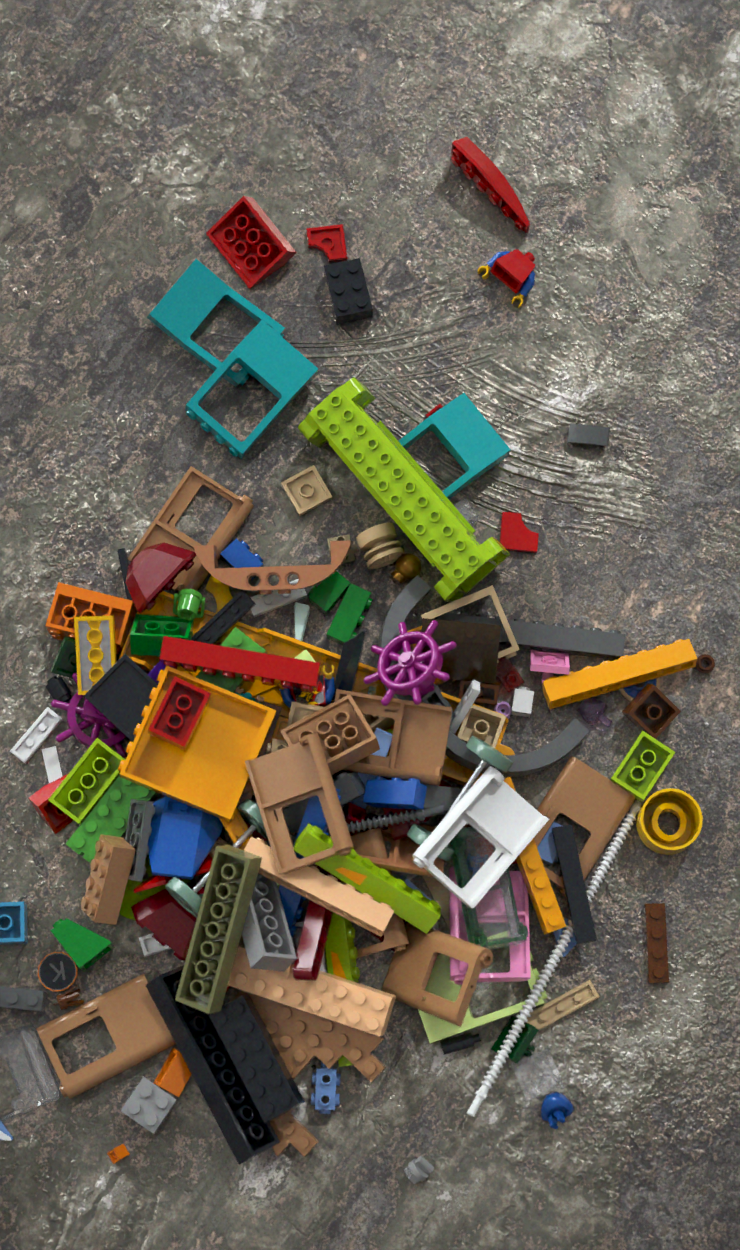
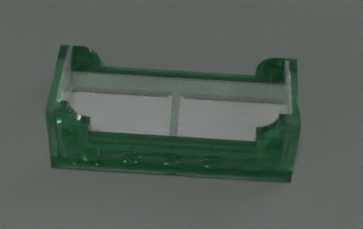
[449,827,528,950]

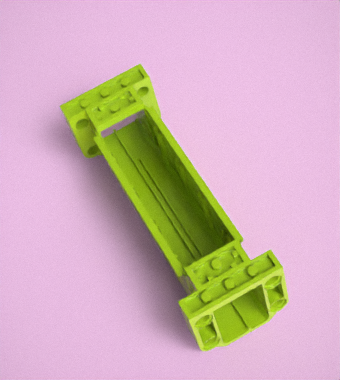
[298,378,511,603]

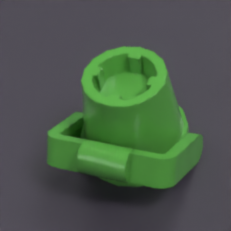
[173,589,206,620]

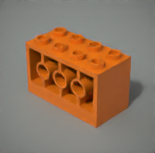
[45,582,136,654]

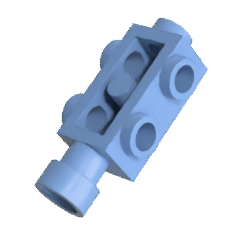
[311,1060,340,1114]

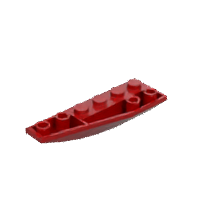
[451,137,530,233]

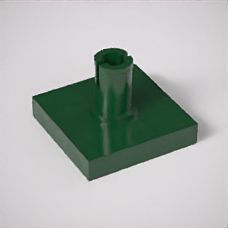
[51,637,77,679]
[491,1016,539,1064]

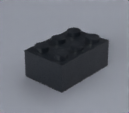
[324,258,373,325]

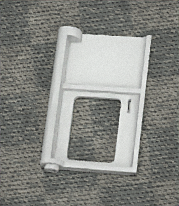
[412,766,549,909]

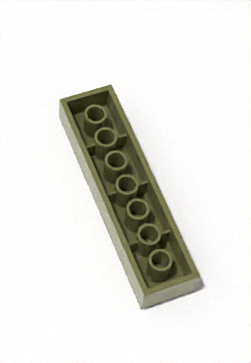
[175,845,262,1014]

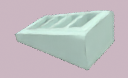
[294,602,310,641]

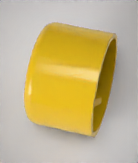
[636,788,703,855]

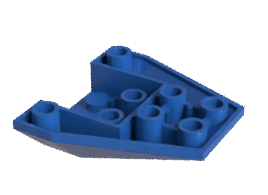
[147,796,223,880]

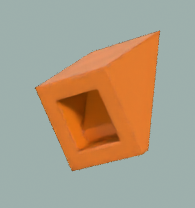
[107,1143,129,1164]

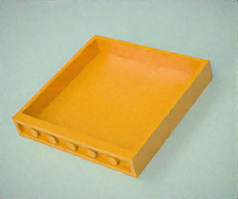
[118,665,276,822]

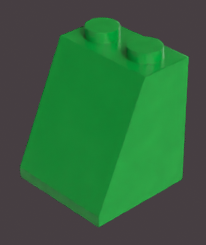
[50,918,115,972]

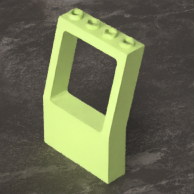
[418,930,547,1044]

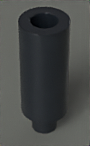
[440,1032,481,1055]

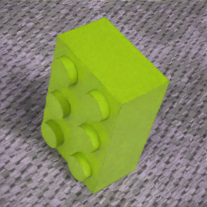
[610,731,675,803]

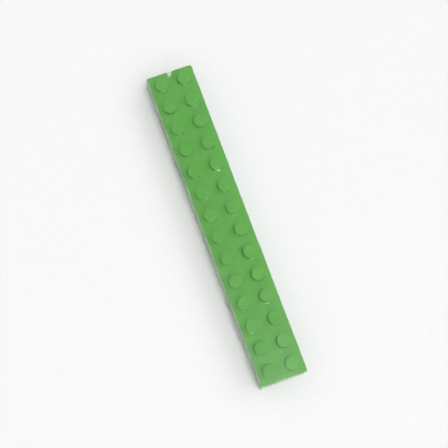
[66,627,267,864]

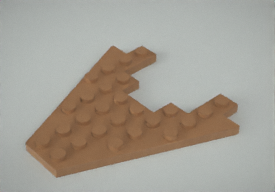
[229,990,386,1157]

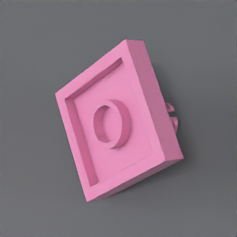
[530,650,570,684]

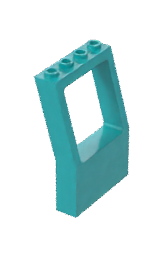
[147,259,285,387]
[185,320,319,459]
[399,393,511,500]

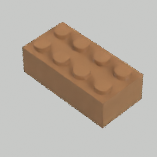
[81,834,136,925]

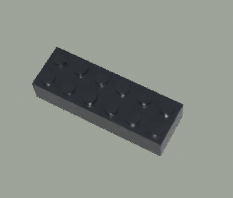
[209,995,305,1123]

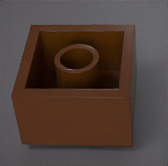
[622,684,681,739]

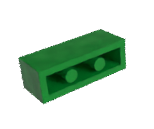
[326,583,373,646]

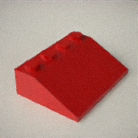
[206,196,297,289]

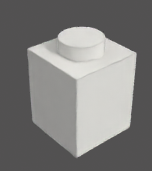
[511,687,534,718]

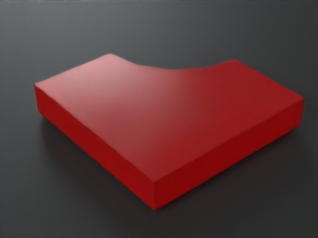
[306,224,347,263]
[500,512,539,553]

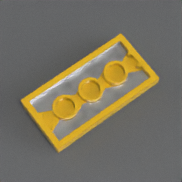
[74,615,116,695]

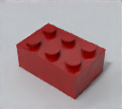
[148,676,211,751]

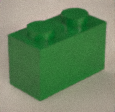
[308,571,351,616]

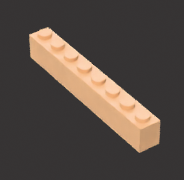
[244,837,394,937]

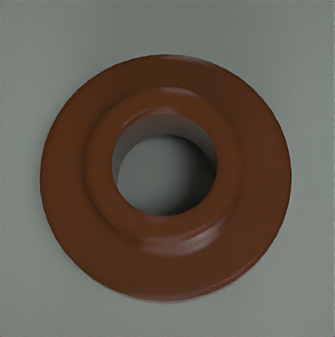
[696,654,715,674]

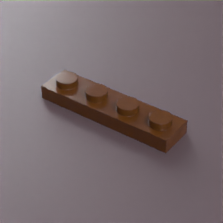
[644,903,669,984]

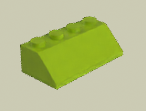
[48,738,125,825]

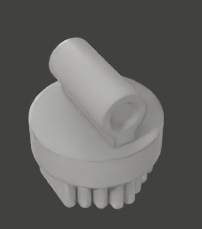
[404,1156,434,1184]

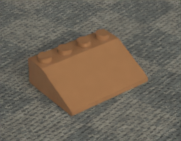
[280,694,380,775]

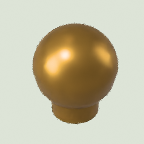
[391,553,422,584]

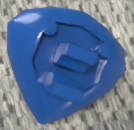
[541,1092,574,1129]

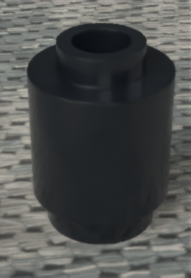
[46,676,72,703]

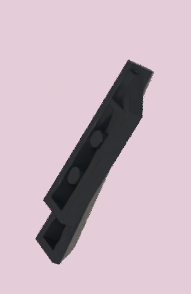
[332,631,367,703]

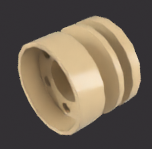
[356,522,405,569]

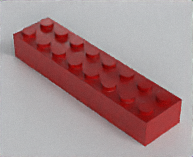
[159,636,321,693]

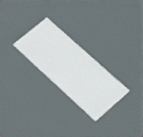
[42,746,63,783]

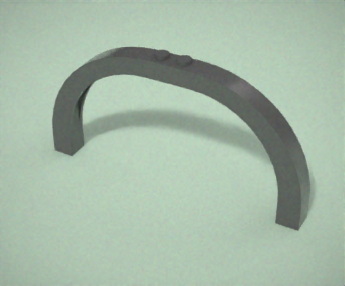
[378,575,589,777]

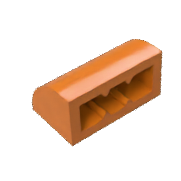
[153,1048,191,1097]

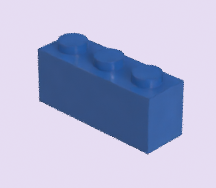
[363,777,427,810]

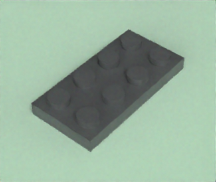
[125,799,155,882]

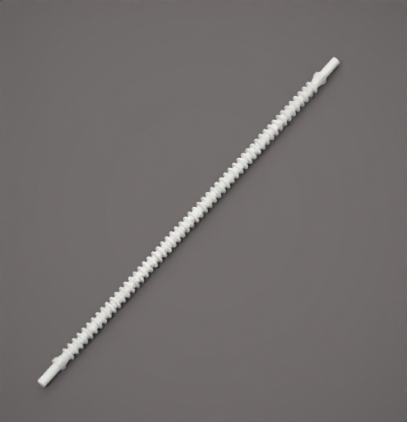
[467,799,645,1117]

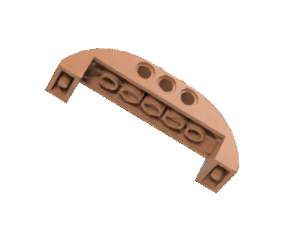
[194,540,351,595]

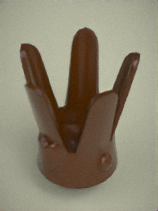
[53,985,84,1010]

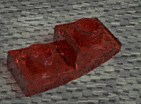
[496,650,524,693]

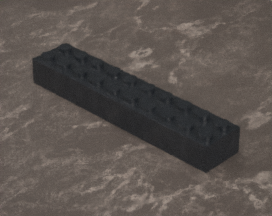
[145,965,280,1165]

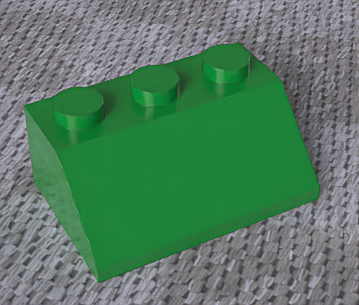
[130,614,194,657]

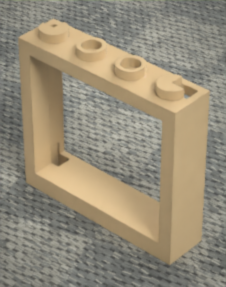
[421,585,520,681]

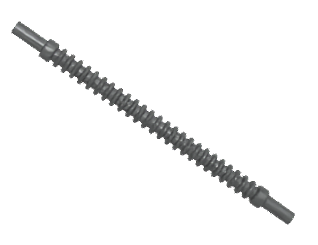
[265,806,445,847]

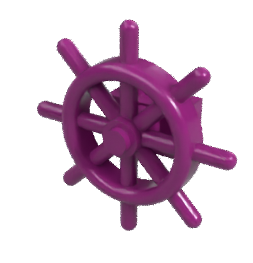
[364,620,456,706]
[51,672,127,759]

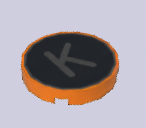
[38,952,78,992]

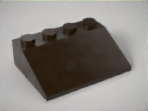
[421,618,501,683]

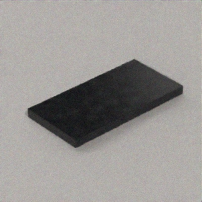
[84,654,158,742]

